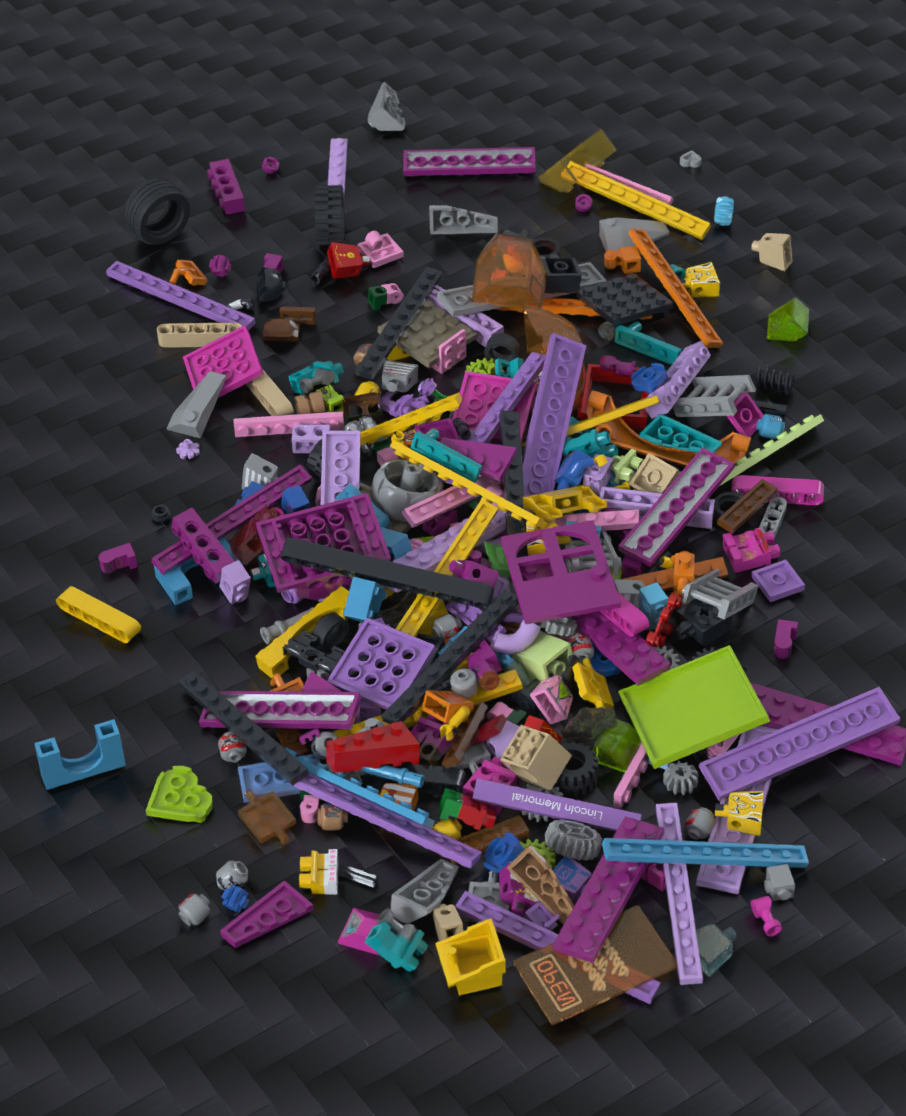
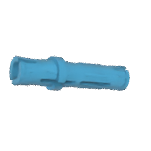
[362,764,425,788]

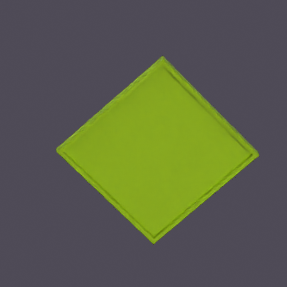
[618,645,770,769]

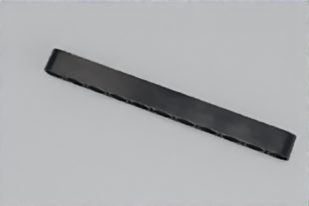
[280,538,494,609]

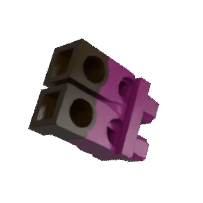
[410,714,456,766]

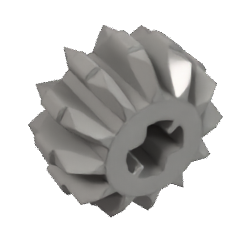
[663,760,699,796]

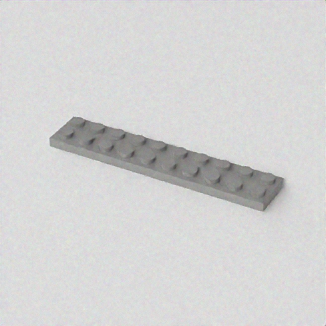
[437,262,607,317]

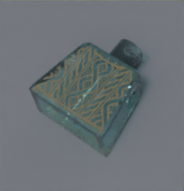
[696,924,737,977]

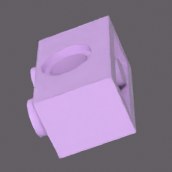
[220,560,251,605]

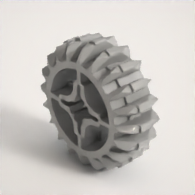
[545,819,602,861]

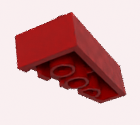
[326,721,420,773]

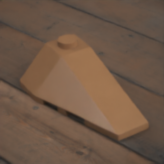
[507,844,574,925]

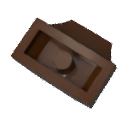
[263,319,300,341]

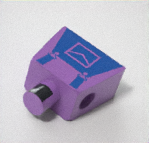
[552,857,592,905]

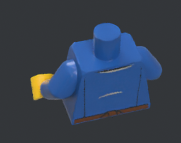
[554,449,608,490]

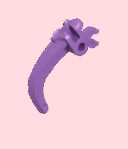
[377,391,429,418]

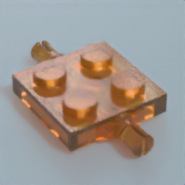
[238,790,296,844]

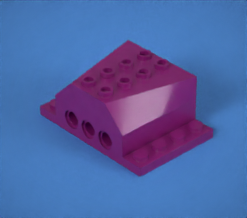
[256,493,391,600]

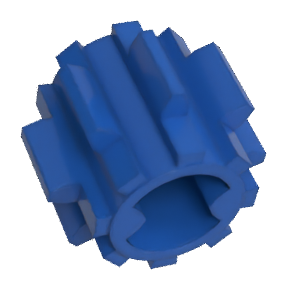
[221,885,250,913]

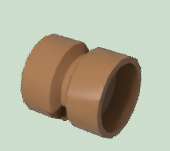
[294,391,325,414]

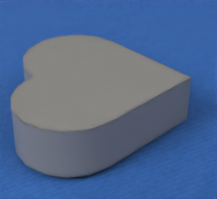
[680,151,701,167]

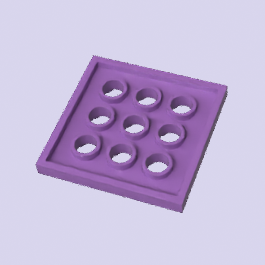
[327,618,436,710]

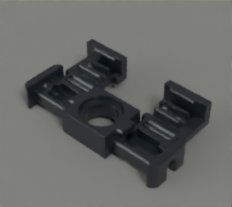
[283,631,345,675]

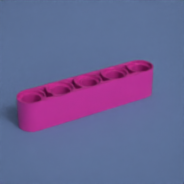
[731,475,824,505]
[600,592,649,637]

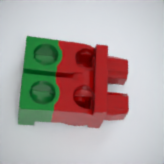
[438,788,496,830]

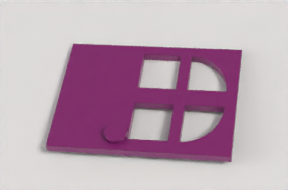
[500,520,621,624]

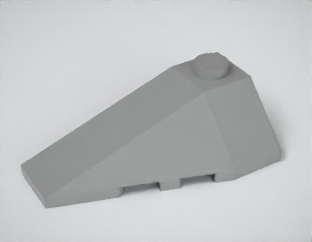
[368,82,405,131]
[167,371,227,438]
[391,859,459,924]

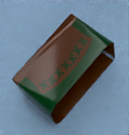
[342,392,383,422]

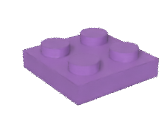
[752,560,805,602]

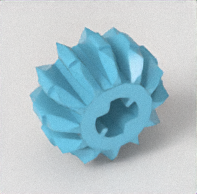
[714,196,734,226]

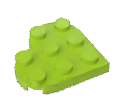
[146,766,213,822]

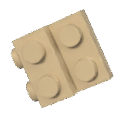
[629,453,680,494]

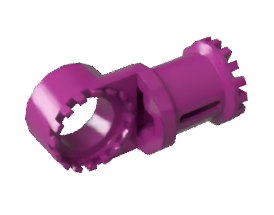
[600,356,636,377]

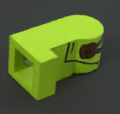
[316,385,345,413]

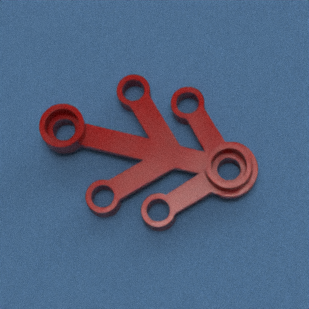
[646,592,683,648]

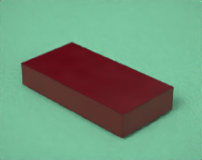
[470,714,507,746]

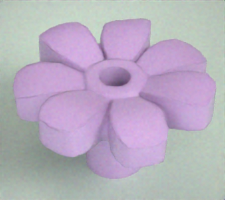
[176,439,200,459]

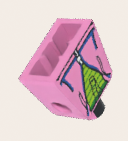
[530,675,573,725]

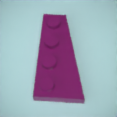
[440,438,518,482]
[220,881,314,948]

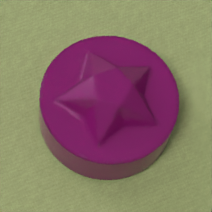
[262,157,279,174]
[575,194,592,212]

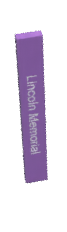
[472,778,641,831]

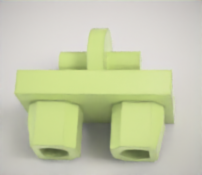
[611,449,643,484]

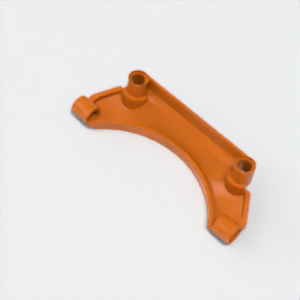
[586,390,751,467]

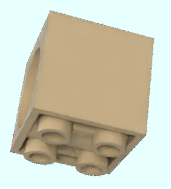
[500,725,572,790]

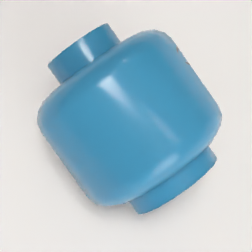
[756,414,785,439]

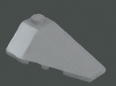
[429,205,498,234]
[599,218,669,251]

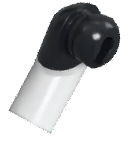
[228,298,255,310]

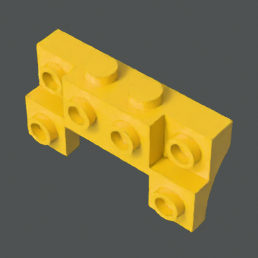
[523,485,607,522]

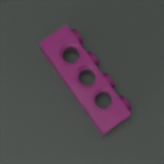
[207,159,245,215]
[171,508,235,584]

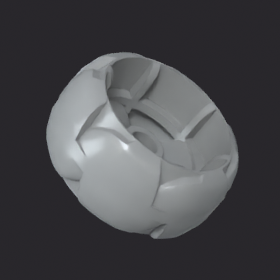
[371,459,444,522]

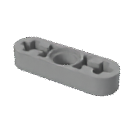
[759,497,787,538]

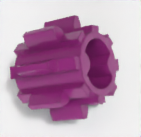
[209,255,231,277]

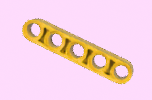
[56,586,141,643]

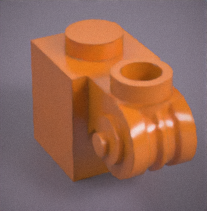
[604,246,641,274]

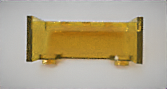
[538,129,617,193]

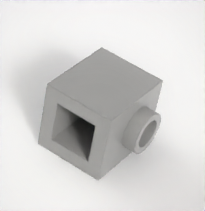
[764,864,795,901]

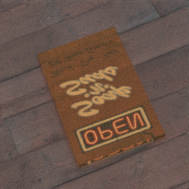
[513,905,678,1025]

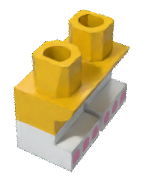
[299,849,338,894]

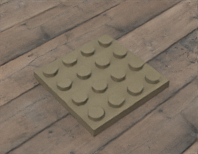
[377,299,478,368]

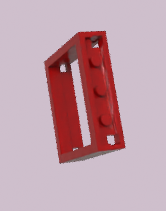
[577,364,650,431]

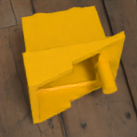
[436,918,506,995]

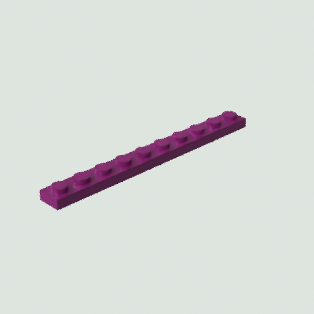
[152,465,312,575]

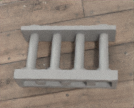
[672,375,756,417]
[559,531,621,576]
[682,569,759,619]

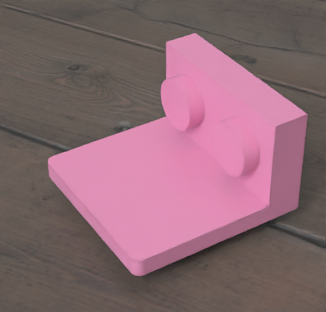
[431,329,466,374]

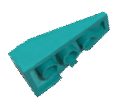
[639,414,722,453]

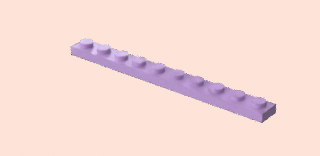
[656,803,703,985]

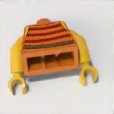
[410,690,474,741]

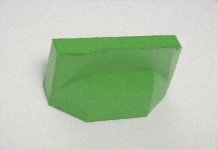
[484,541,511,577]

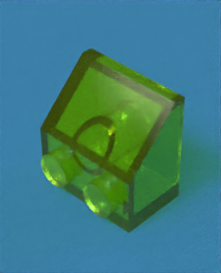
[767,297,809,341]
[594,717,642,773]

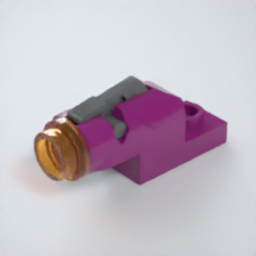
[468,639,502,690]

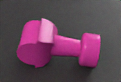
[751,896,782,936]

